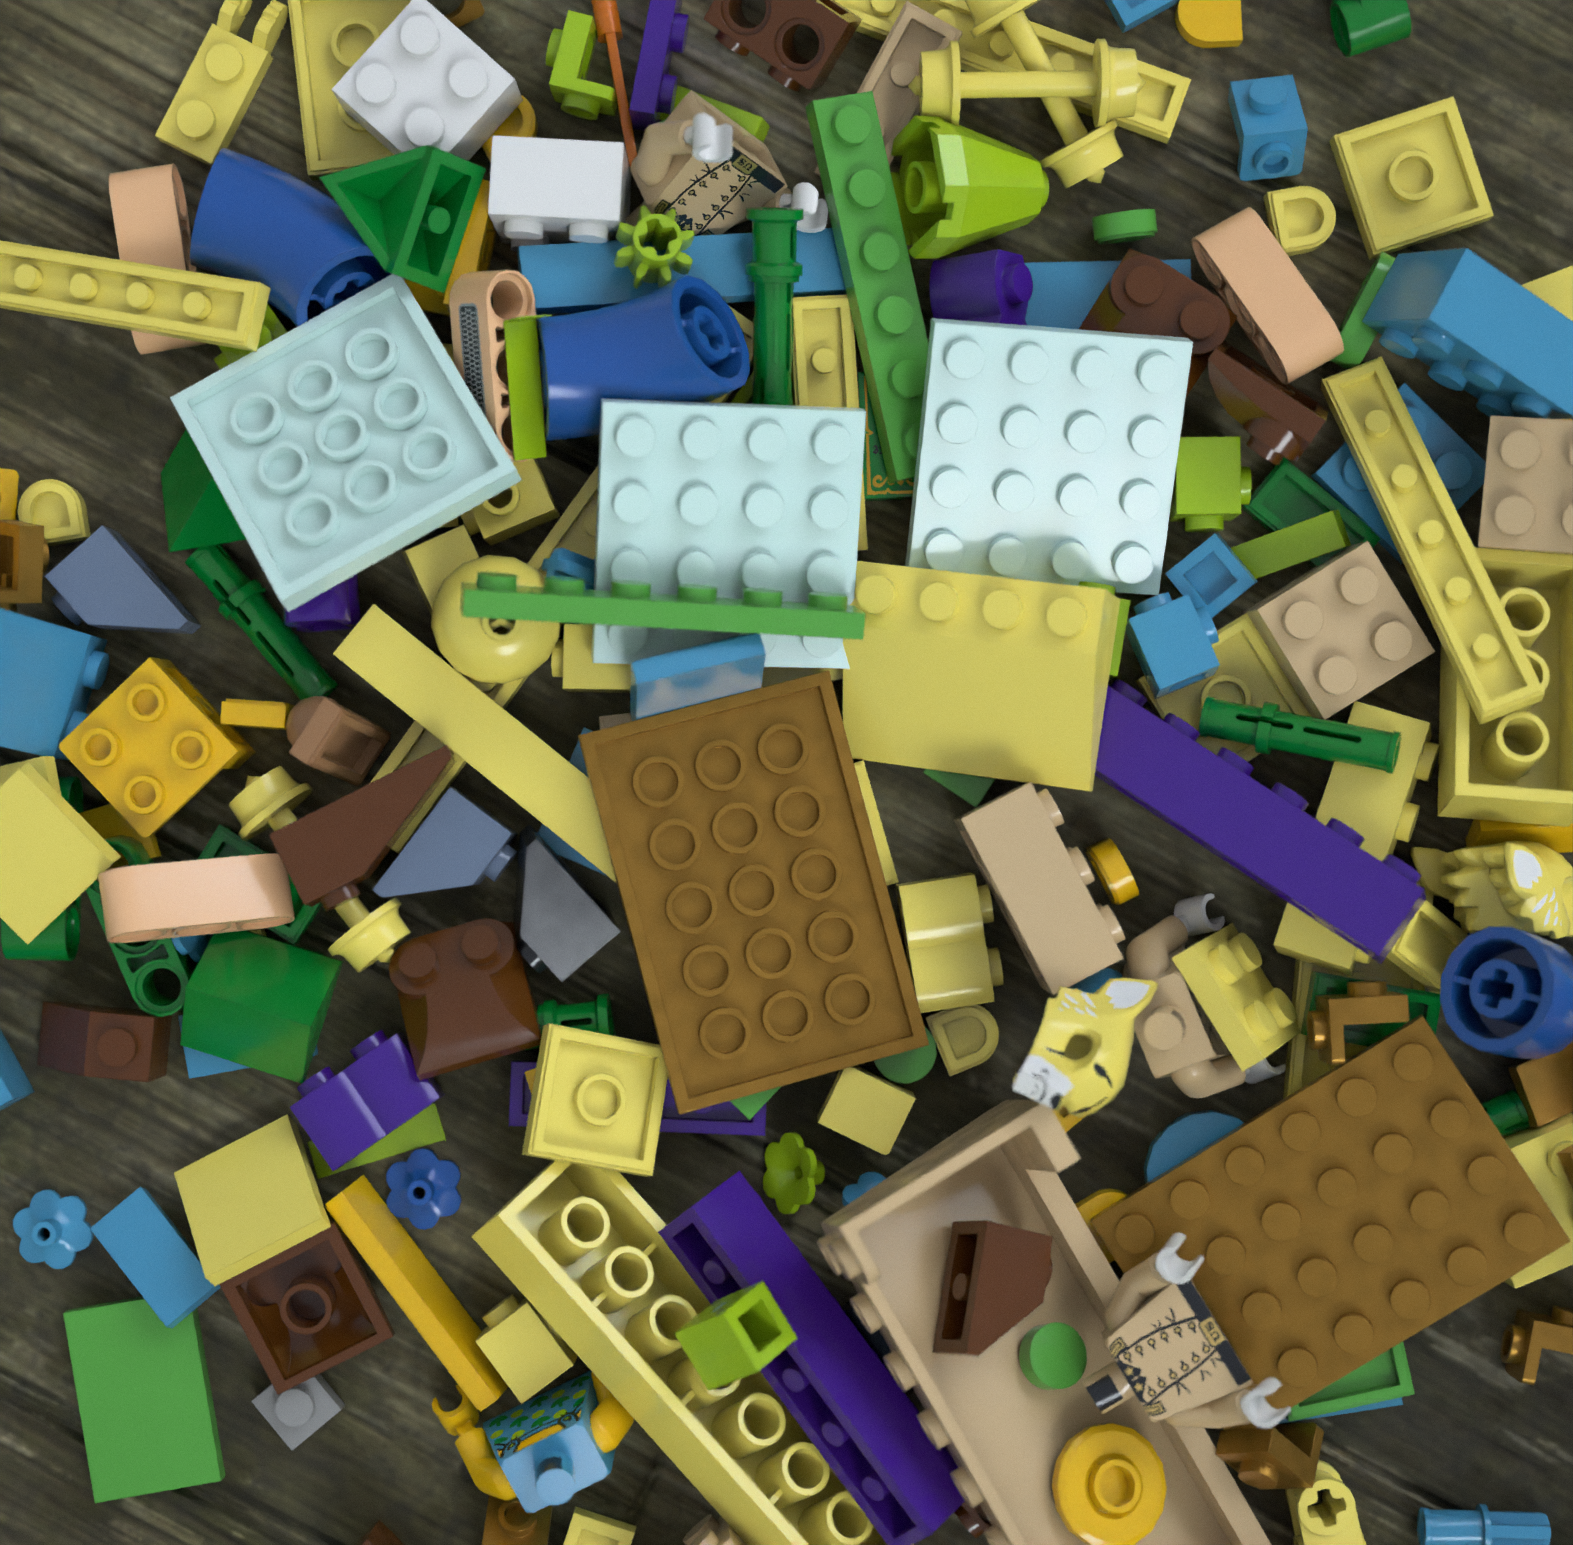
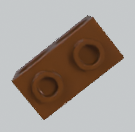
[704,0,862,92]

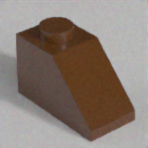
[37,1001,172,1082]
[932,1220,1053,1356]

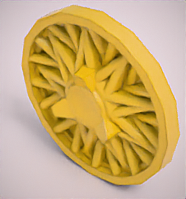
[1052,1423,1167,1545]

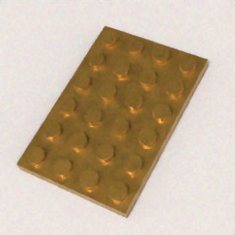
[578,670,929,1114]
[1091,1014,1571,1430]

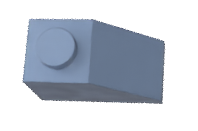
[45,525,202,634]
[372,787,518,898]

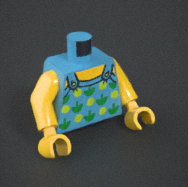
[432,1370,634,1513]

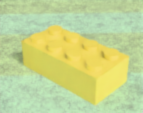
[1437,547,1573,827]

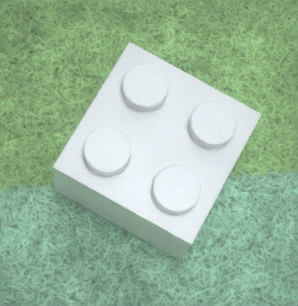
[331,0,523,161]
[488,135,632,252]

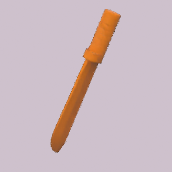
[591,0,637,169]

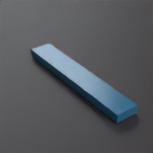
[517,228,847,315]

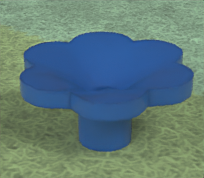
[386,1148,462,1230]

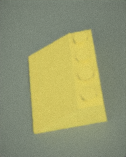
[842,561,1120,792]

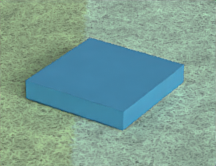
[630,633,766,721]

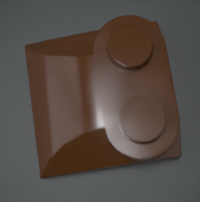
[1079,248,1238,397]
[1208,340,1329,465]
[389,918,542,1080]
[219,1218,395,1395]

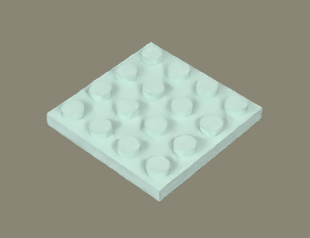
[170,274,522,612]
[905,318,1193,595]
[591,399,866,669]

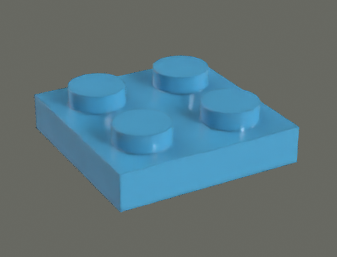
[1311,383,1486,564]

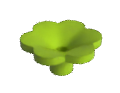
[763,1132,825,1214]

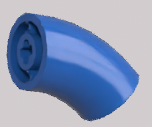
[189,148,391,327]
[537,275,750,441]
[1440,927,1573,1059]

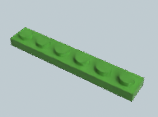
[805,91,929,484]
[460,572,865,640]

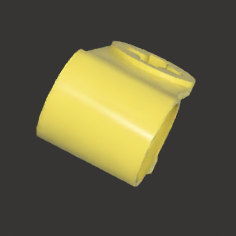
[1285,1460,1366,1545]

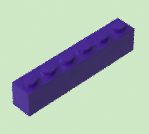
[1095,678,1426,964]
[658,1171,965,1545]

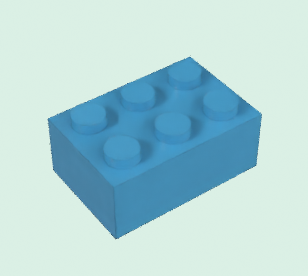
[1362,248,1573,419]

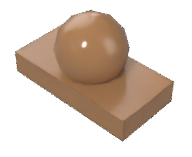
[285,696,391,786]

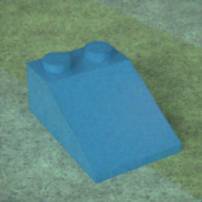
[0,608,110,760]

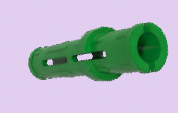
[185,544,339,700]
[1199,696,1401,774]

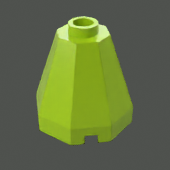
[891,116,1049,259]

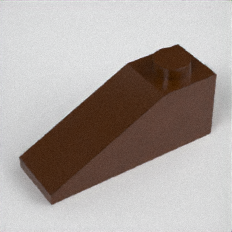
[269,745,455,911]

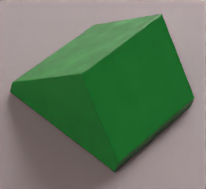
[180,930,343,1084]

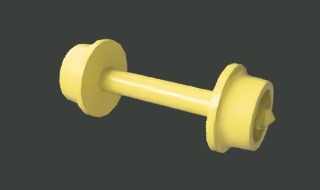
[965,0,1124,189]
[908,39,1146,128]
[229,766,411,973]

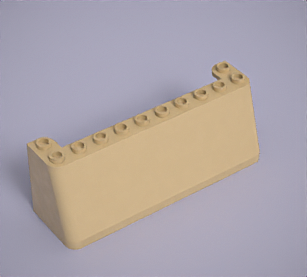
[817,1100,1272,1545]

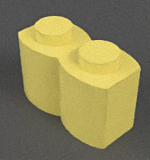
[896,873,1004,1013]

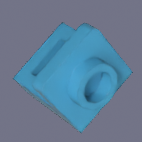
[1228,75,1308,181]

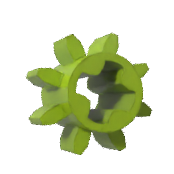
[614,206,695,289]

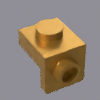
[0,520,49,613]
[1307,980,1409,1065]
[1500,1306,1573,1385]
[1215,1422,1324,1490]

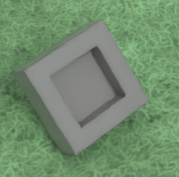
[251,1374,345,1451]

